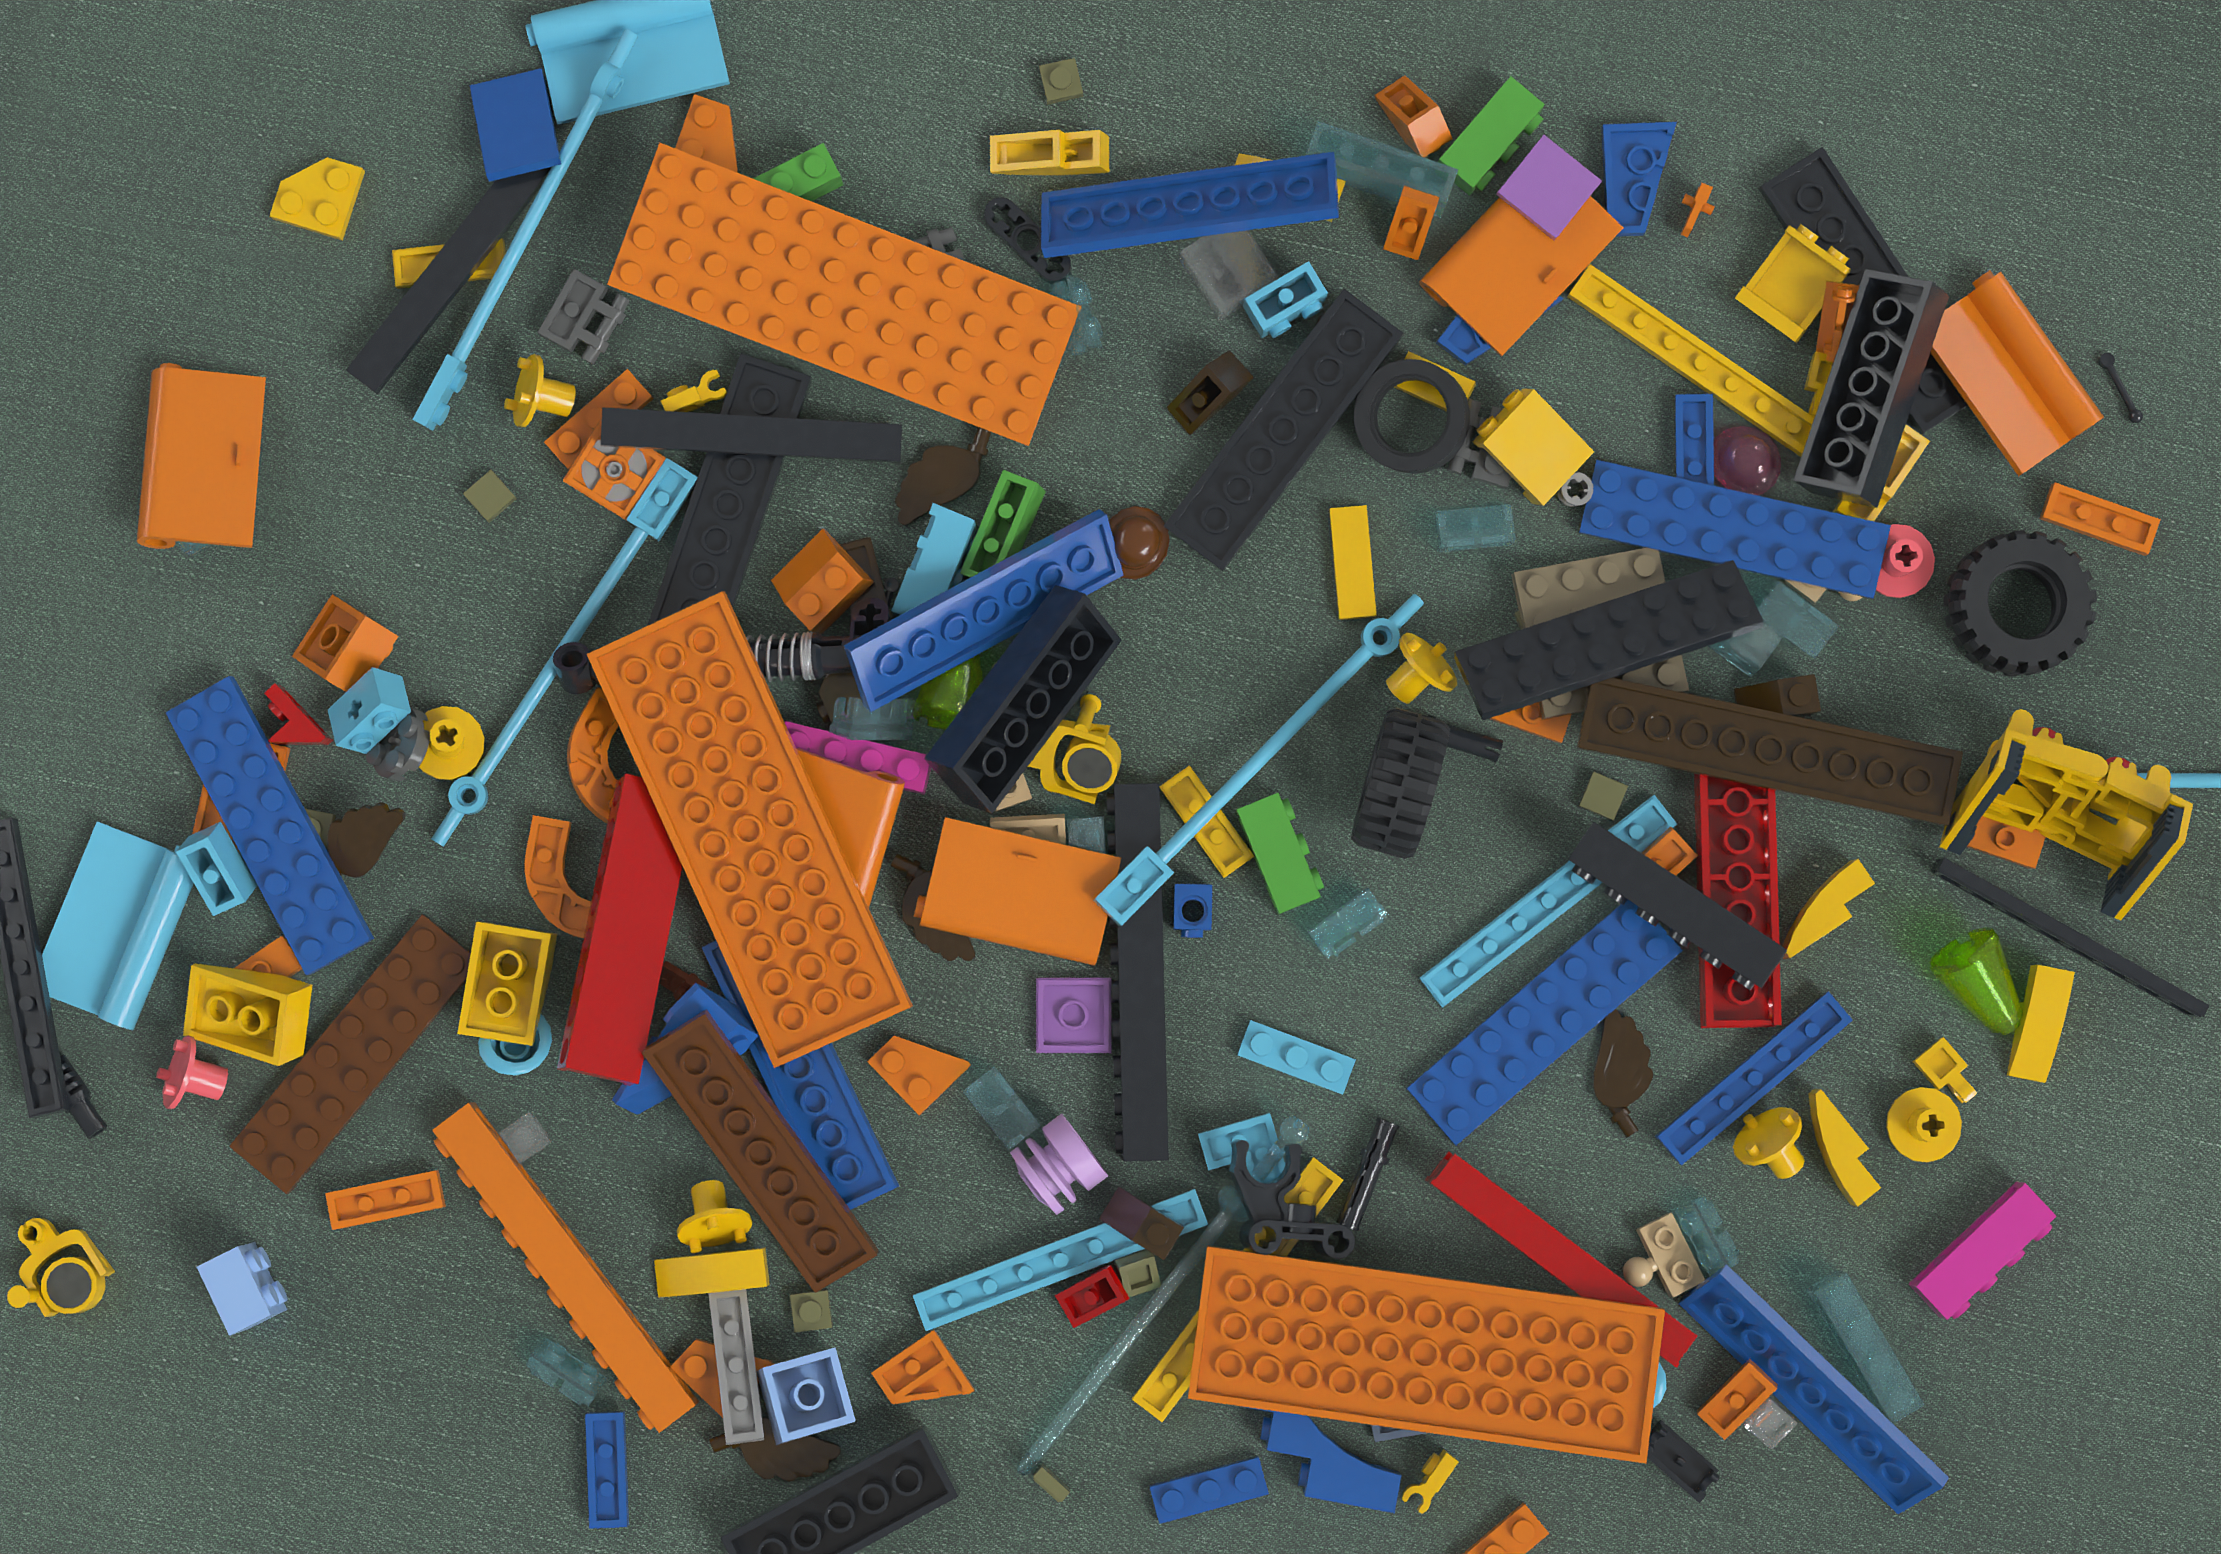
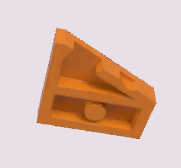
[675,94,738,173]
[867,1035,971,1116]
[871,1329,975,1404]
[670,1339,774,1418]

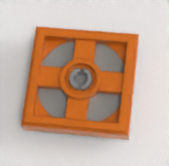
[563,418,666,521]

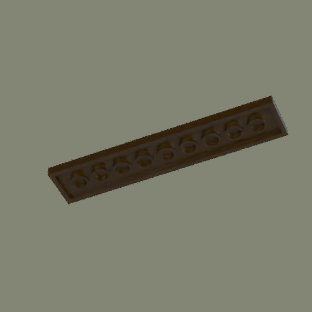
[1576,678,1963,826]

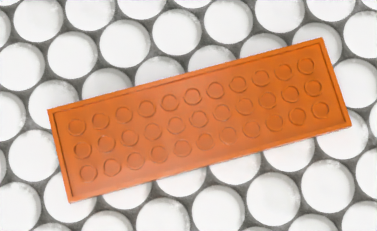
[607,142,1081,446]
[587,591,913,1068]
[1188,1246,1665,1464]

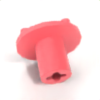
[1876,524,1935,598]
[156,1035,228,1109]

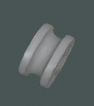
[1556,472,1593,507]

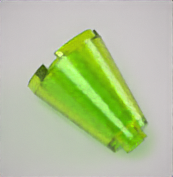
[913,654,983,730]
[1929,927,2023,1035]

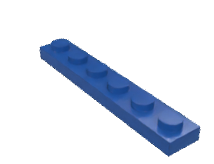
[1655,991,1853,1165]

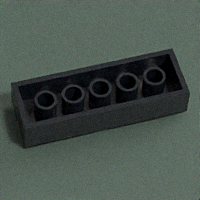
[1794,269,1949,508]
[924,585,1122,814]
[1568,822,1787,990]
[721,1424,960,1554]

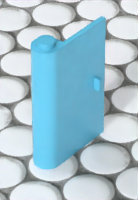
[525,0,730,125]
[42,821,194,1030]

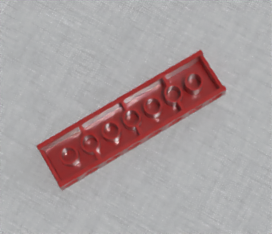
[557,773,682,1086]
[1694,773,1782,1028]
[1425,1151,1697,1368]

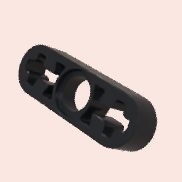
[984,197,1071,284]

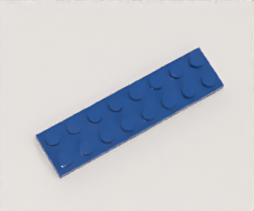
[1041,152,1339,258]
[1579,460,1891,599]
[844,509,1124,712]
[166,676,374,975]
[1406,900,1683,1146]
[702,941,899,1210]
[1679,1264,1949,1514]

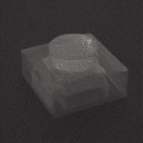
[499,1111,552,1164]
[1743,1396,1798,1450]

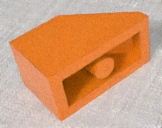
[1374,75,1453,159]

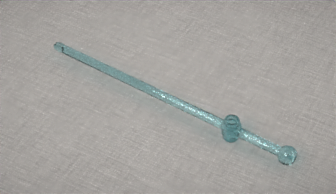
[1017,1115,1310,1476]

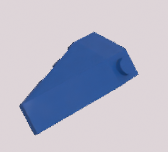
[612,983,759,1115]

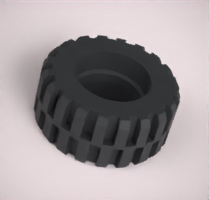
[1943,530,2097,677]
[1351,707,1450,859]

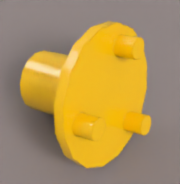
[504,354,575,428]
[1386,633,1457,704]
[419,706,484,780]
[1886,1087,1962,1162]
[1733,1107,1805,1179]
[677,1180,752,1253]

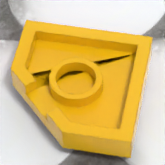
[270,157,365,241]

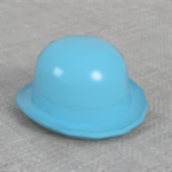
[478,1015,552,1076]

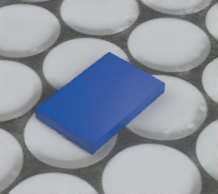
[470,69,561,182]

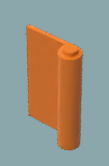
[1419,196,1624,357]
[1930,270,2104,476]
[137,363,266,549]
[796,748,905,908]
[914,817,1121,966]

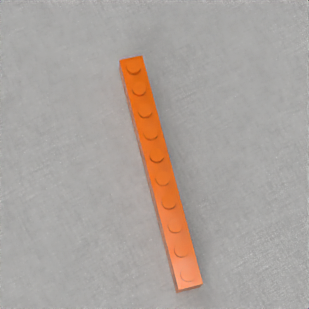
[432,1102,699,1433]

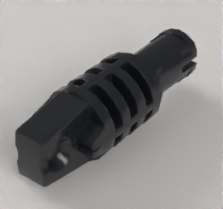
[60,1054,108,1139]

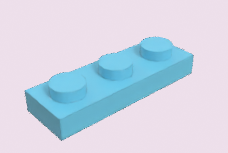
[1237,1020,1356,1095]

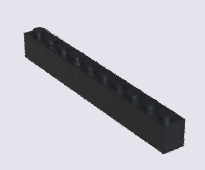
[1107,783,1169,1162]

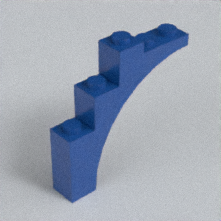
[1242,1406,1401,1513]

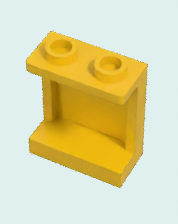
[1735,224,1851,343]
[1473,388,1594,506]

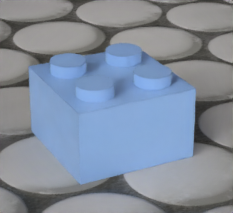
[197,1242,287,1336]
[756,1348,855,1445]

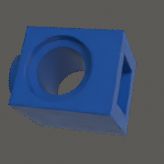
[1173,884,1212,938]

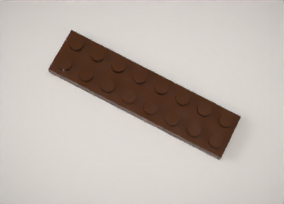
[229,914,471,1194]
[642,1009,879,1293]

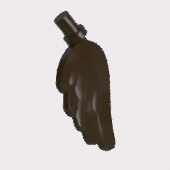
[895,427,991,526]
[328,802,406,878]
[890,853,976,961]
[1593,1009,1653,1138]
[709,1417,841,1482]

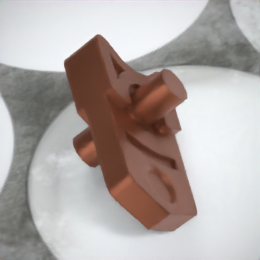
[659,961,708,1000]

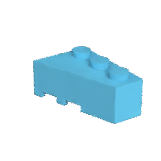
[891,503,977,617]

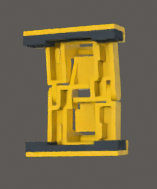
[1939,709,2193,920]

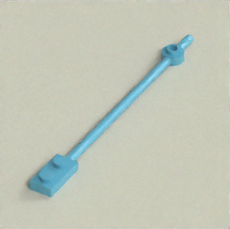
[412,29,638,431]
[431,458,698,847]
[1093,594,1424,927]

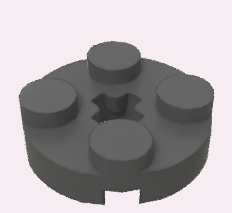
[366,707,430,782]

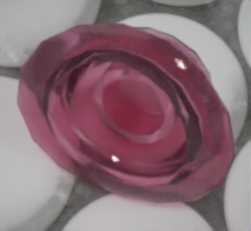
[1714,426,1781,495]

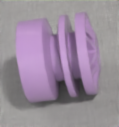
[1010,1113,1108,1215]

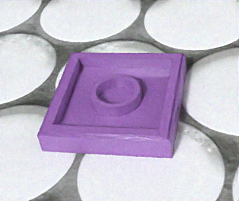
[1496,135,1602,241]
[1036,978,1111,1053]

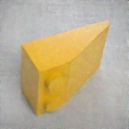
[457,922,557,1046]
[183,963,312,1066]

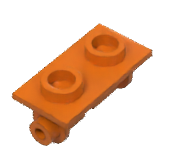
[1815,281,1860,362]

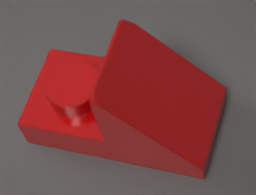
[264,683,333,745]
[1055,1265,1130,1328]

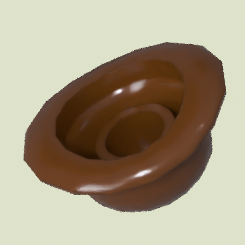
[1109,506,1170,580]

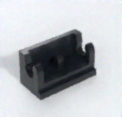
[1647,1420,1720,1503]

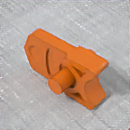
[1681,183,1715,237]

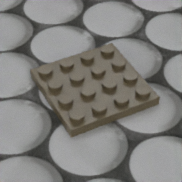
[1511,548,1689,720]

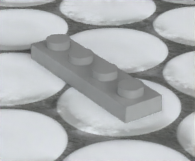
[708,1289,764,1445]

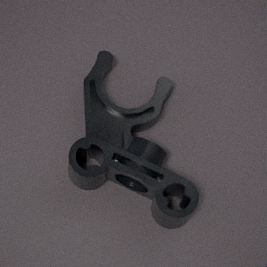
[1229,1139,1355,1259]

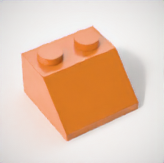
[771,528,874,634]
[292,594,399,692]

